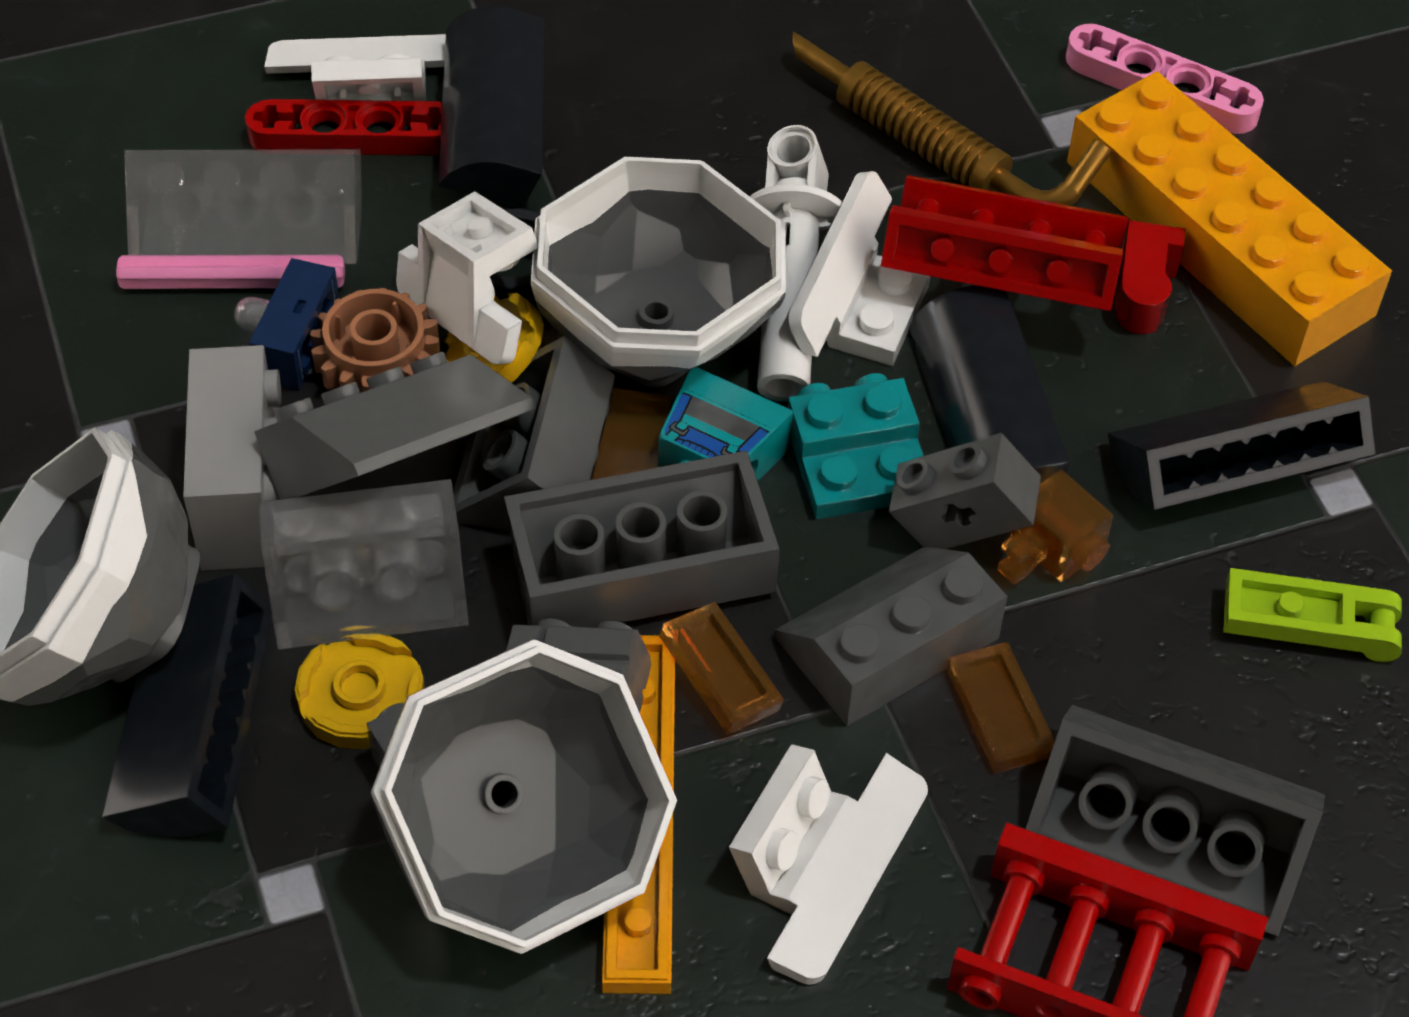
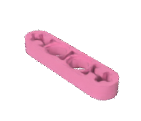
[1066,24,1264,134]

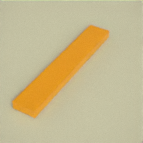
[602,635,675,994]

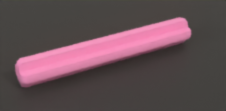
[116,255,345,289]

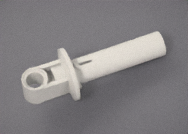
[749,125,842,402]

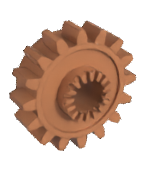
[310,288,440,393]

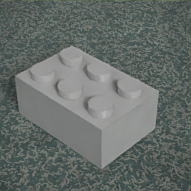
[183,345,287,571]

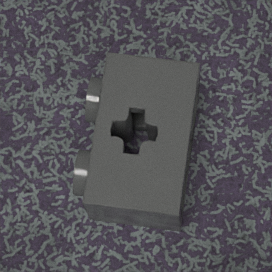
[889,433,1041,549]

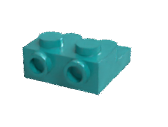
[788,373,924,520]

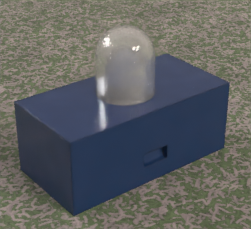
[234,258,339,391]

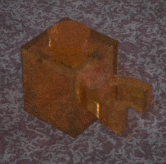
[997,469,1114,585]

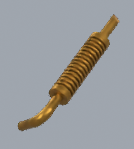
[792,31,1112,206]

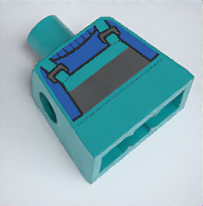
[658,367,793,482]

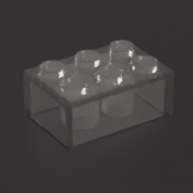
[259,479,469,650]

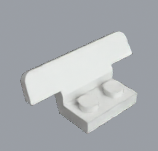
[264,34,446,101]
[789,171,930,367]
[396,191,538,364]
[729,744,928,985]

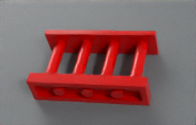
[880,175,1129,311]
[947,822,1269,1017]

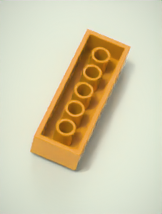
[1067,71,1392,367]

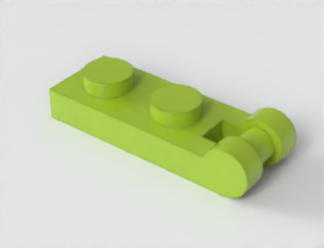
[1223,568,1402,662]

